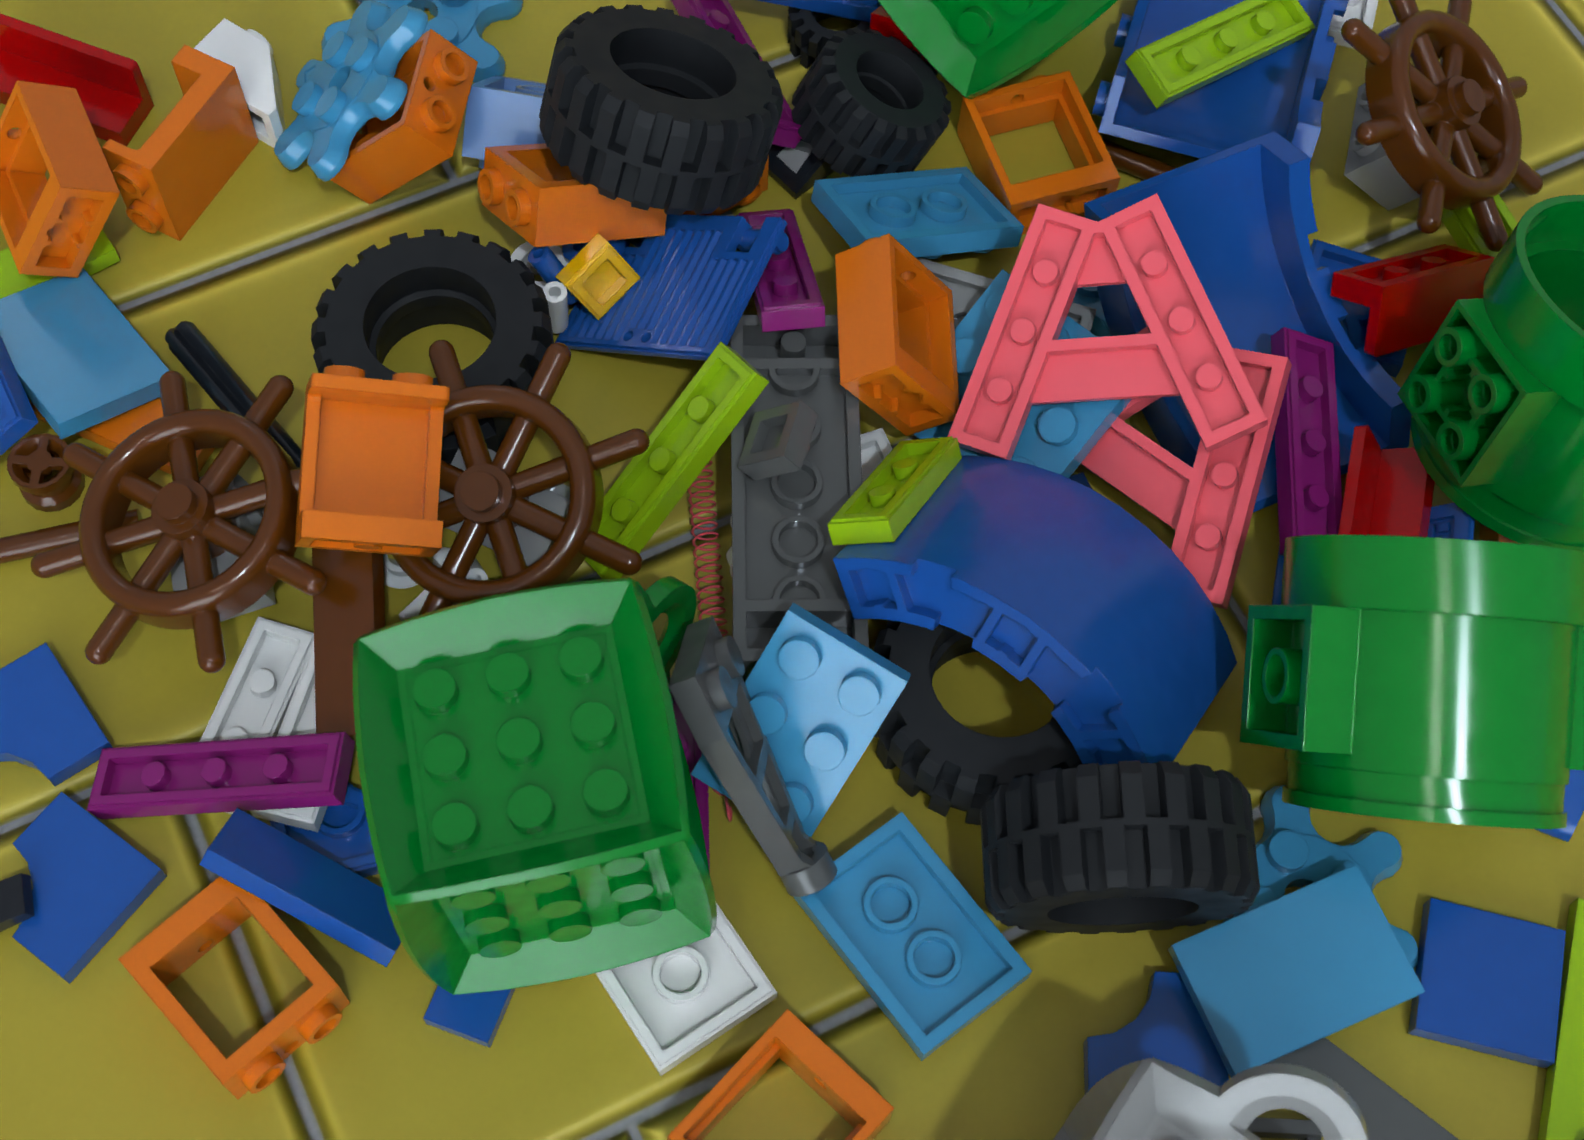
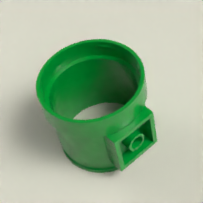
[1397,195,1584,551]
[1240,535,1584,829]

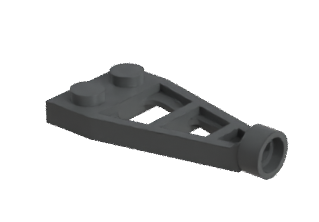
[668,616,837,897]

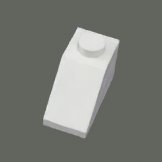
[194,18,286,148]

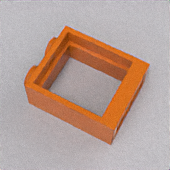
[331,29,478,205]
[957,71,1120,235]
[0,80,120,278]
[478,143,667,247]
[835,233,960,436]
[118,876,350,1099]
[667,1009,894,1140]

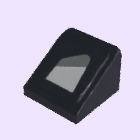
[768,138,834,199]

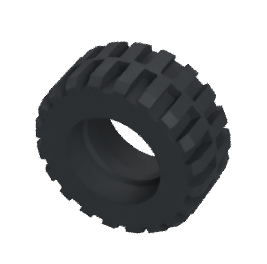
[539,5,784,215]
[311,229,554,464]
[873,620,1083,826]
[980,761,1260,934]

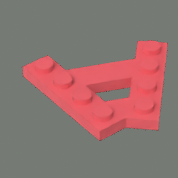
[947,193,1268,460]
[1081,327,1292,610]

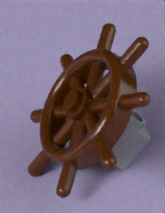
[1341,0,1543,252]
[393,340,650,615]
[31,371,327,673]

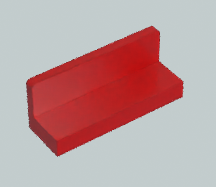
[0,13,154,146]
[1330,244,1495,357]
[1338,425,1435,537]

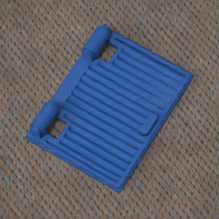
[555,214,789,361]

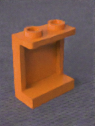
[101,45,259,241]
[295,365,450,558]

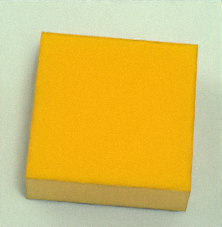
[555,233,641,321]

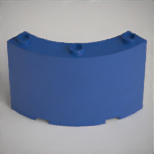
[1092,0,1349,162]
[1084,131,1412,513]
[833,455,1237,765]

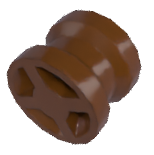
[7,433,85,512]

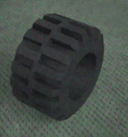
[791,28,951,177]

